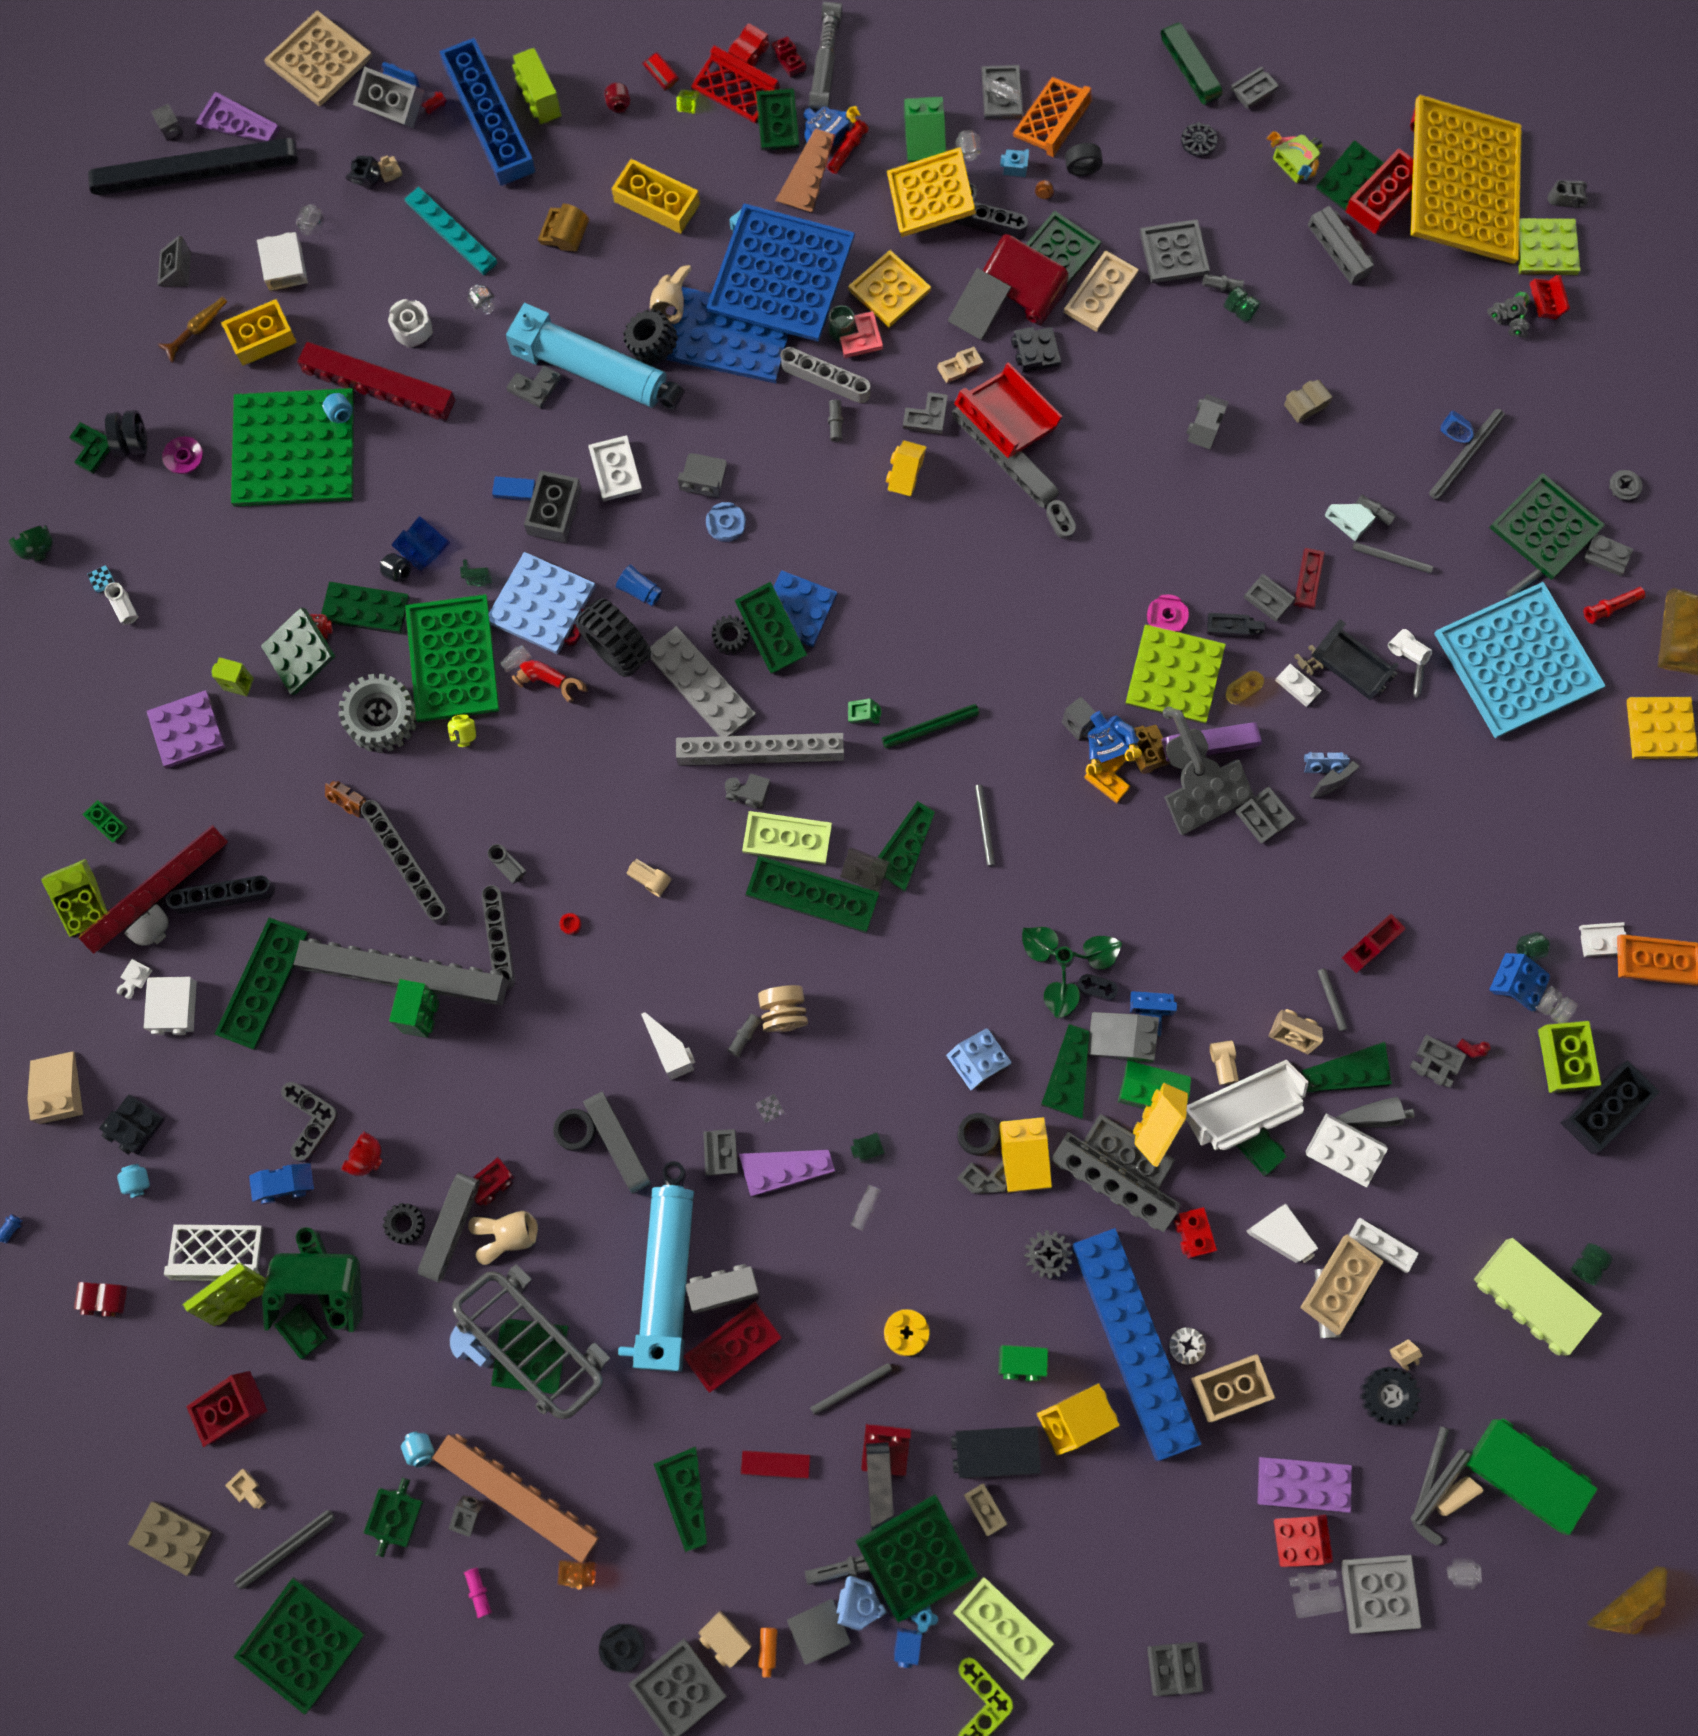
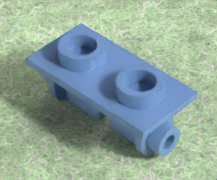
[1304,752,1350,773]

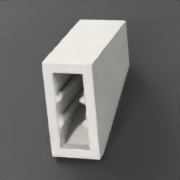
[1247,1204,1318,1263]

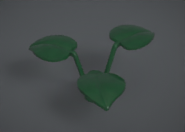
[1022,927,1122,1018]

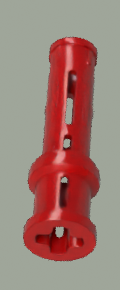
[827,119,869,174]
[1583,587,1646,624]

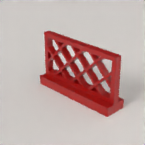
[691,45,780,124]

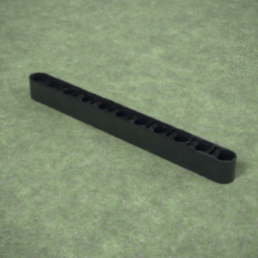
[88,138,298,195]

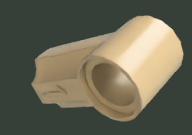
[627,859,672,897]
[1210,1040,1239,1085]

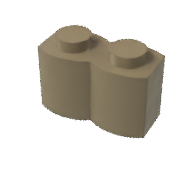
[1284,379,1333,423]

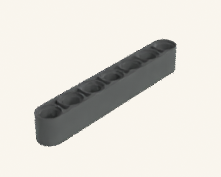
[952,407,1059,508]
[361,800,449,925]

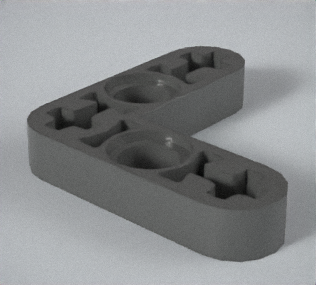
[281,1082,338,1162]

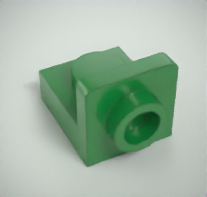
[848,698,881,724]

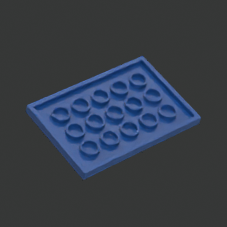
[666,287,789,384]

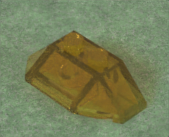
[1587,1566,1668,1634]

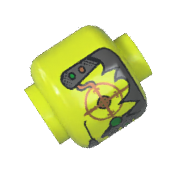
[448,715,476,747]

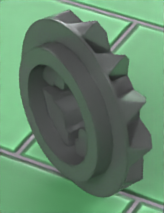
[1609,470,1642,501]

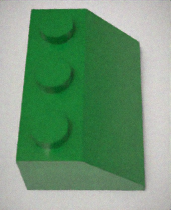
[1118,1060,1191,1109]

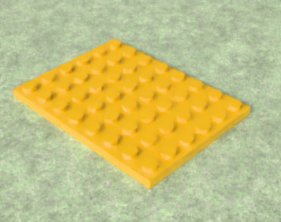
[1411,95,1521,264]

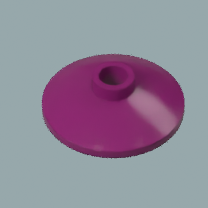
[162,437,203,474]

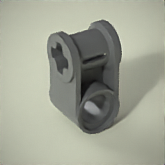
[1547,180,1588,208]

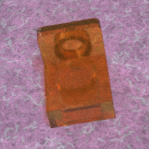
[558,1560,595,1588]

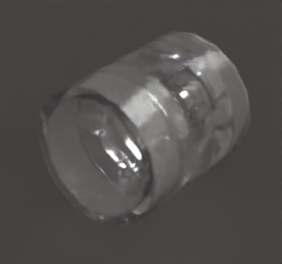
[1535,986,1578,1024]

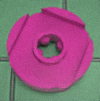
[1147,594,1189,633]

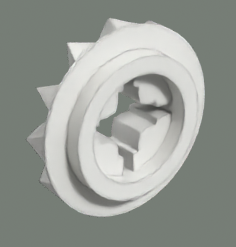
[1169,1328,1206,1364]

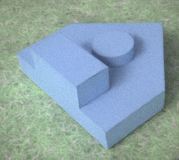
[837,1576,887,1630]

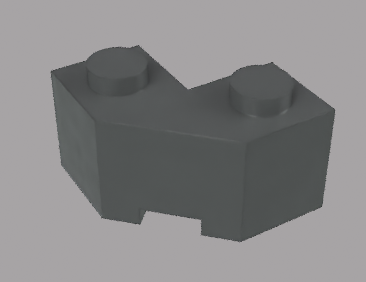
[1186,394,1229,449]

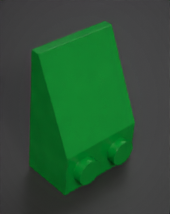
[904,97,946,163]

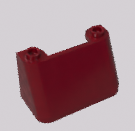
[982,234,1069,326]

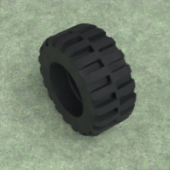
[575,598,652,677]

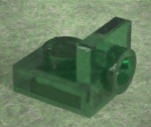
[850,1132,885,1163]

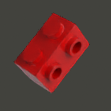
[1174,1207,1217,1259]

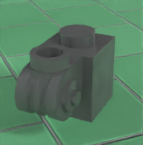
[725,773,771,809]

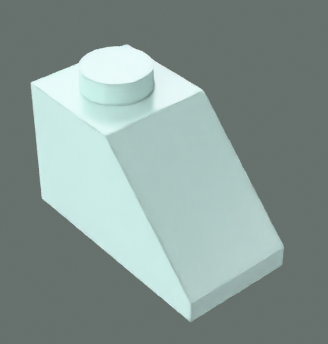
[1325,504,1375,541]

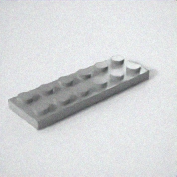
[650,626,756,737]

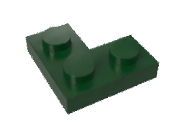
[69,422,110,474]

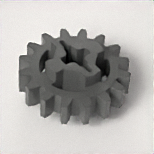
[1024,1230,1073,1279]

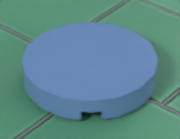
[706,502,746,542]

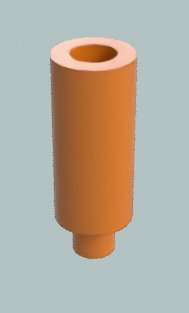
[759,1627,777,1677]

